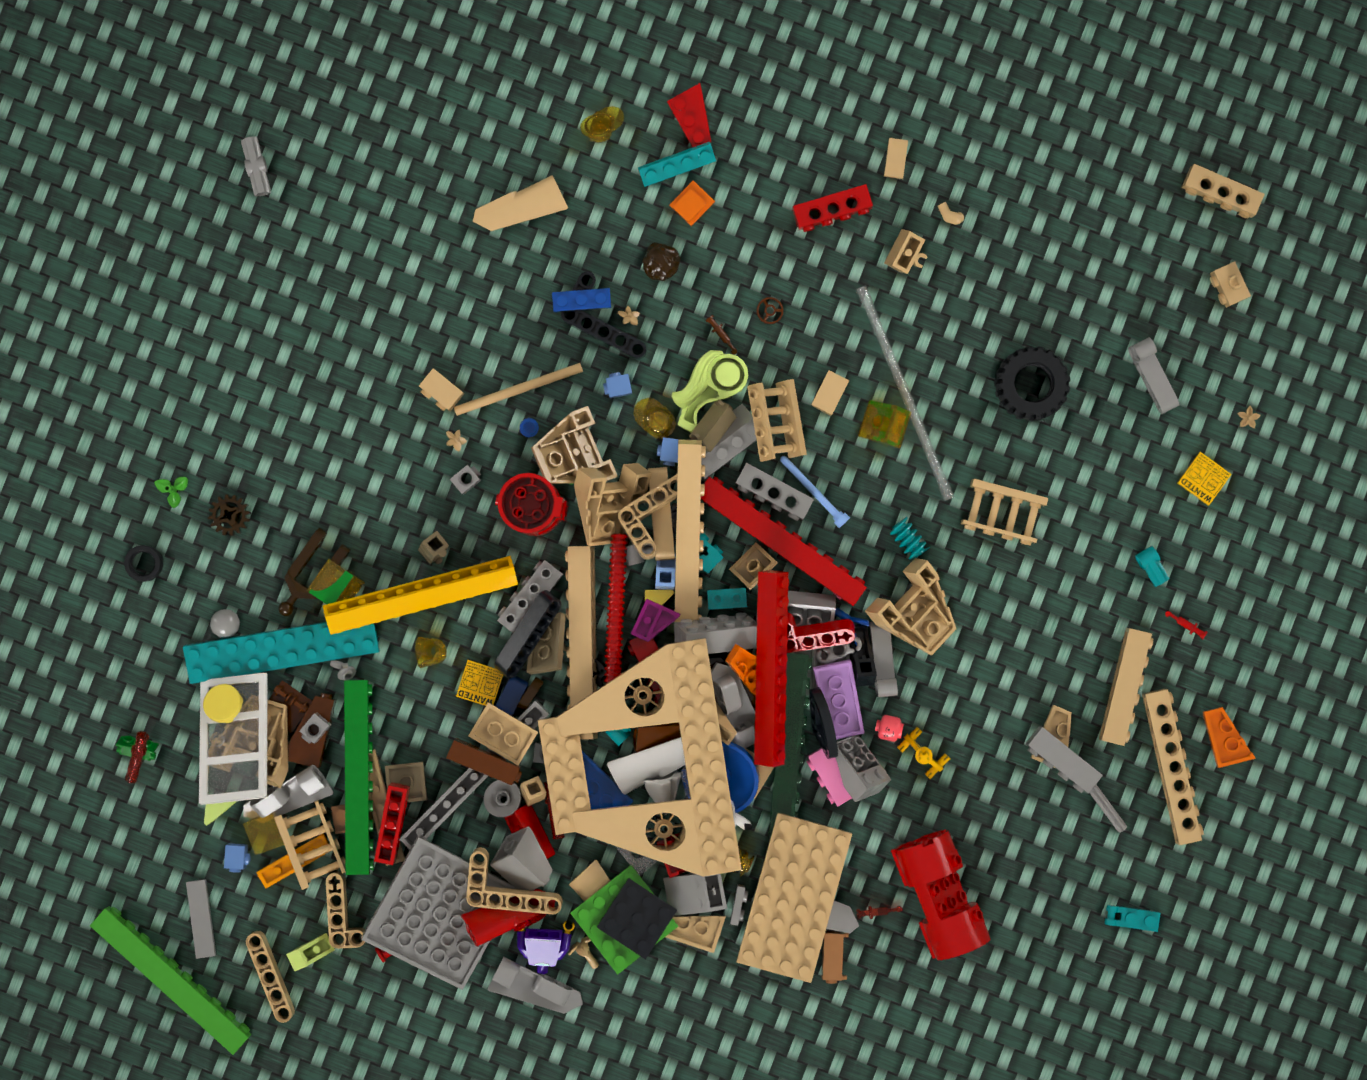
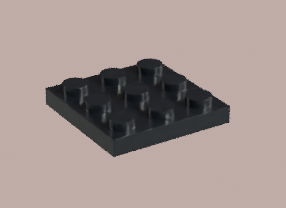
[597,878,677,960]

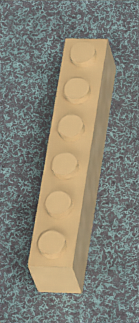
[1099,628,1153,746]

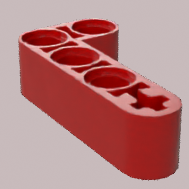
[787,612,855,653]

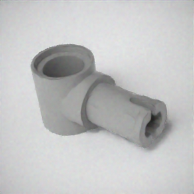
[625,545,653,566]

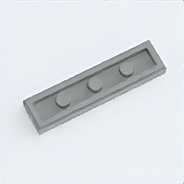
[186,879,216,959]

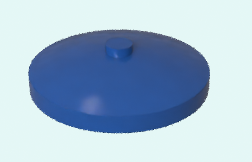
[682,742,760,813]

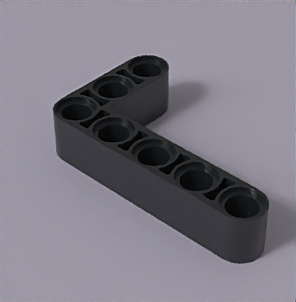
[561,271,647,360]

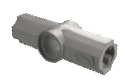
[241,136,271,197]

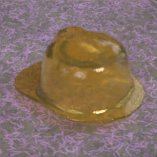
[580,106,624,143]
[634,398,676,439]

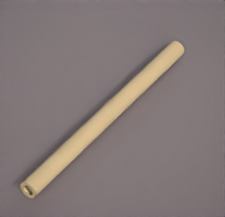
[454,363,583,416]

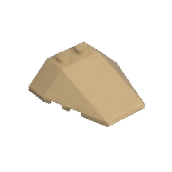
[531,406,618,484]

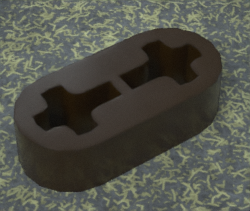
[517,677,544,711]

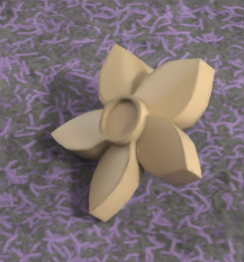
[618,306,640,325]
[1237,406,1261,428]
[446,429,467,452]

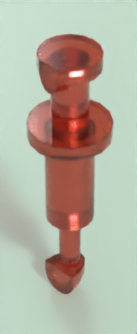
[856,906,902,919]

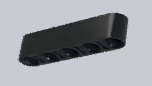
[494,590,561,679]

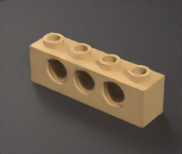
[1181,164,1265,219]

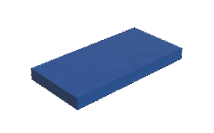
[582,750,633,810]

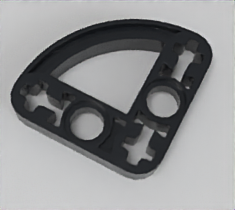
[809,687,838,759]

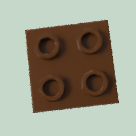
[269,680,312,734]

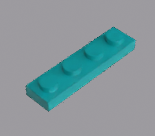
[638,142,716,187]

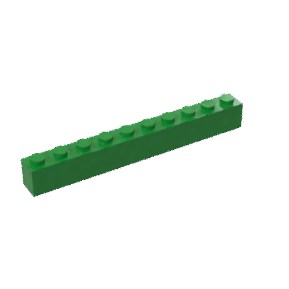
[344,680,374,875]

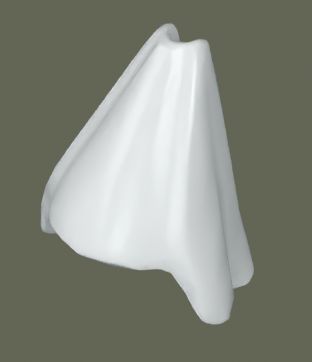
[645,770,681,815]

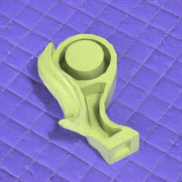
[671,350,748,432]

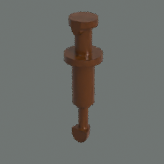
[705,314,737,354]

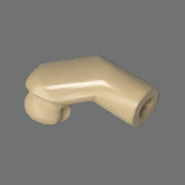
[938,202,964,225]

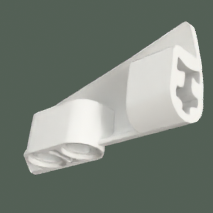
[607,737,685,795]

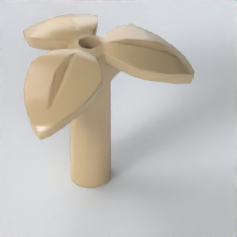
[568,936,599,969]

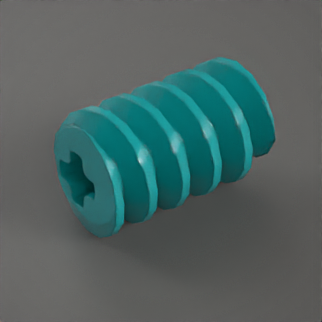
[890,517,930,560]

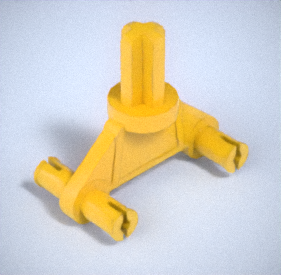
[897,727,951,779]

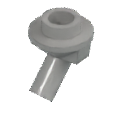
[330,660,356,680]

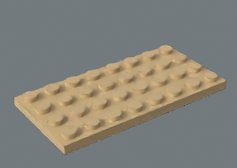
[736,812,852,983]

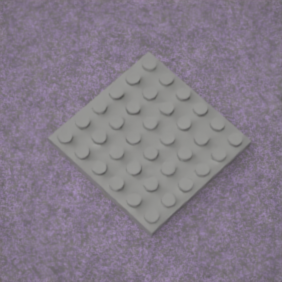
[361,836,516,990]

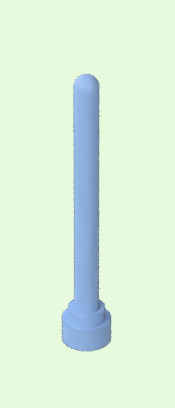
[780,456,850,528]

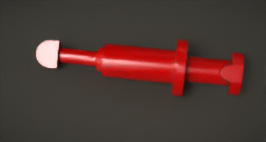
[1165,611,1208,640]

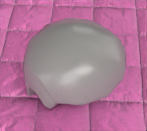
[210,609,240,638]

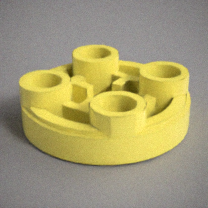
[203,684,243,723]

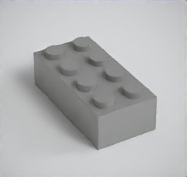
[674,613,757,654]

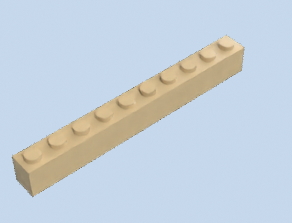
[674,440,706,623]
[565,546,598,739]

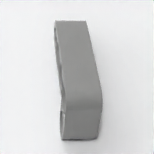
[1128,337,1179,414]
[869,622,898,697]

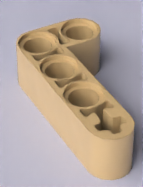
[326,871,365,949]

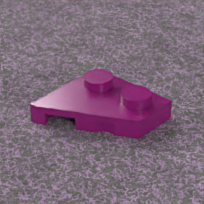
[631,599,681,642]

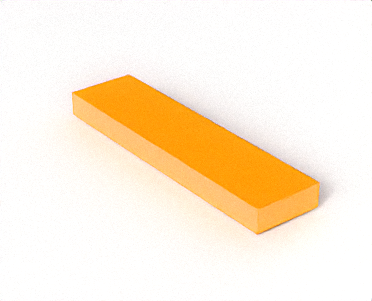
[256,833,329,889]

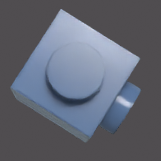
[603,372,632,399]
[657,437,678,466]
[224,843,250,872]

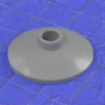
[484,780,521,818]

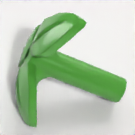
[154,476,188,508]

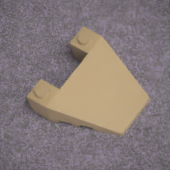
[574,463,652,546]
[865,558,956,655]
[209,695,288,788]

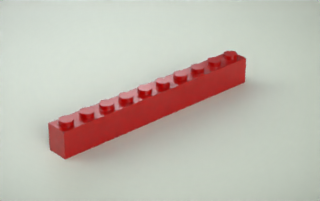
[700,476,867,606]
[754,570,789,767]

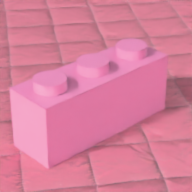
[806,748,852,807]

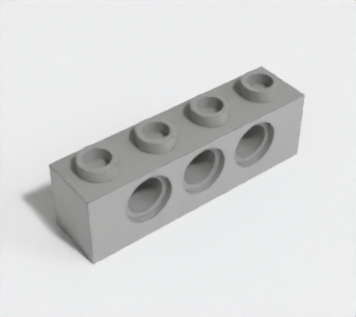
[735,463,814,521]

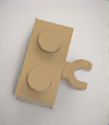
[884,229,927,274]
[1210,262,1251,308]

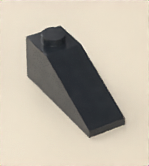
[849,624,877,687]

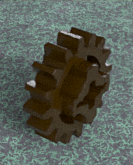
[208,494,251,536]

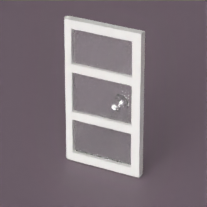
[199,673,268,805]

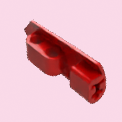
[461,889,556,947]

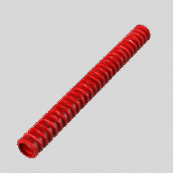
[604,534,628,684]

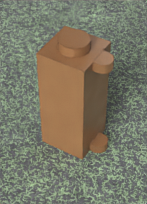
[821,931,849,984]

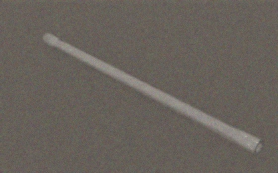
[856,285,955,501]

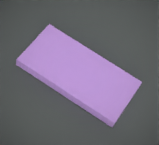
[813,659,864,739]

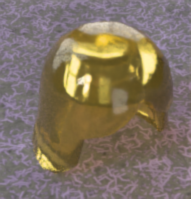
[415,637,447,668]

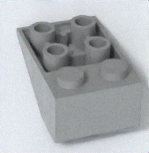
[836,735,891,802]
[663,873,727,916]

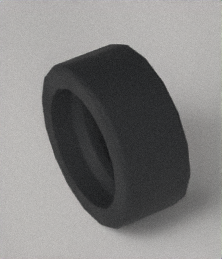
[124,545,163,582]

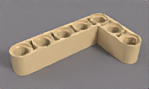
[618,474,678,560]
[466,847,563,914]

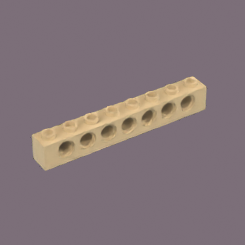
[1142,689,1204,845]

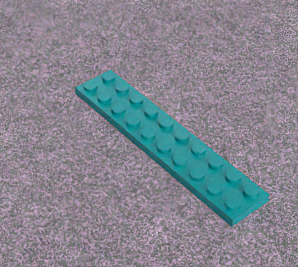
[183,622,380,684]

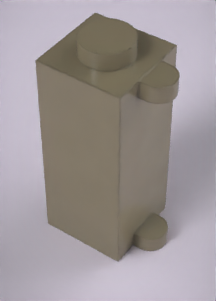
[689,400,737,452]
[418,531,449,565]

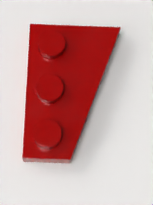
[667,83,712,148]

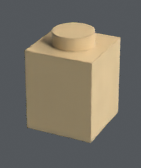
[520,776,547,807]

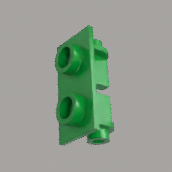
[116,736,159,761]

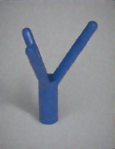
[835,608,870,646]

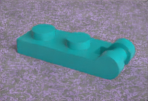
[1104,905,1161,932]

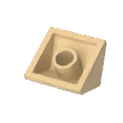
[729,543,778,590]

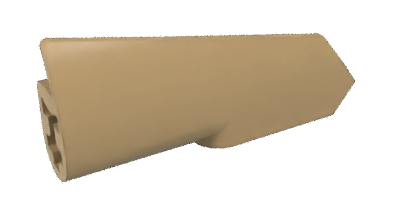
[473,175,568,231]
[569,860,611,901]

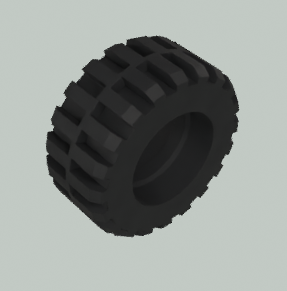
[994,346,1071,421]

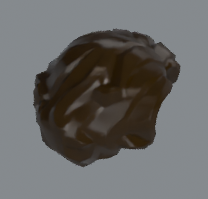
[642,242,680,281]

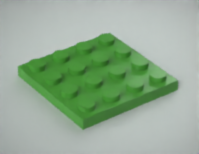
[570,865,678,975]

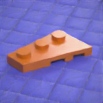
[1203,707,1256,768]

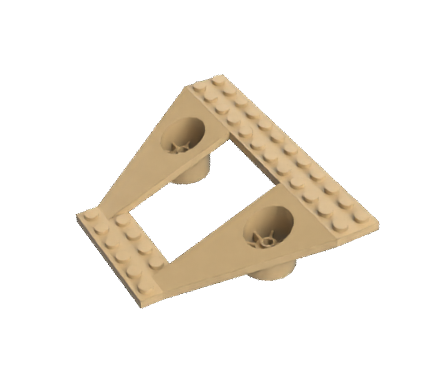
[537,638,742,877]

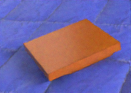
[669,181,715,226]

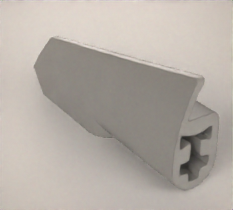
[243,765,333,822]

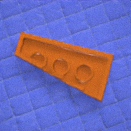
[725,644,756,698]

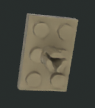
[527,612,567,675]

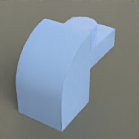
[655,553,676,590]

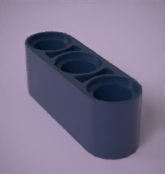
[496,676,529,716]

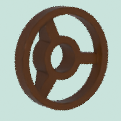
[757,297,783,324]

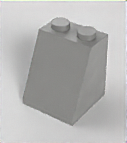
[490,826,553,891]

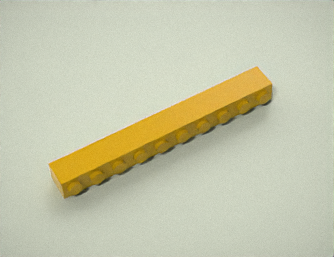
[323,556,518,635]

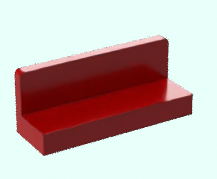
[504,805,555,859]

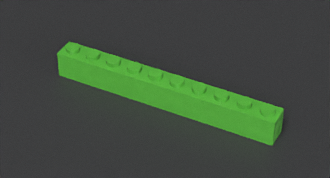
[90,906,252,1055]

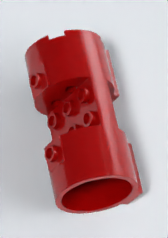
[495,473,568,536]
[891,829,991,960]

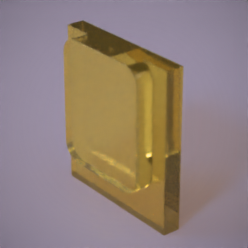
[243,813,284,855]

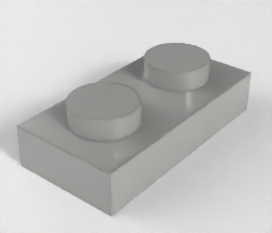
[730,884,748,926]

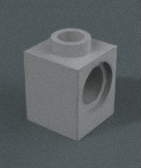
[450,465,481,495]
[300,713,332,744]

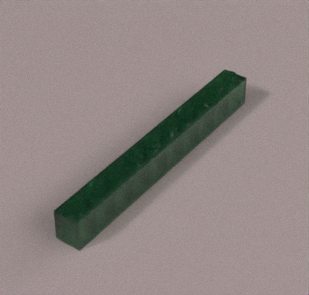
[768,652,812,845]

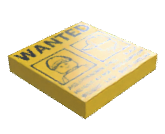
[1177,452,1232,505]
[456,660,503,706]

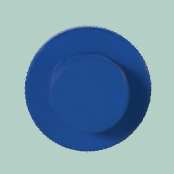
[520,418,539,437]

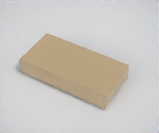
[884,138,908,179]

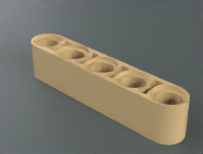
[648,467,675,561]
[246,931,295,1023]

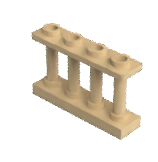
[747,379,807,462]
[960,479,1048,546]
[274,800,346,890]

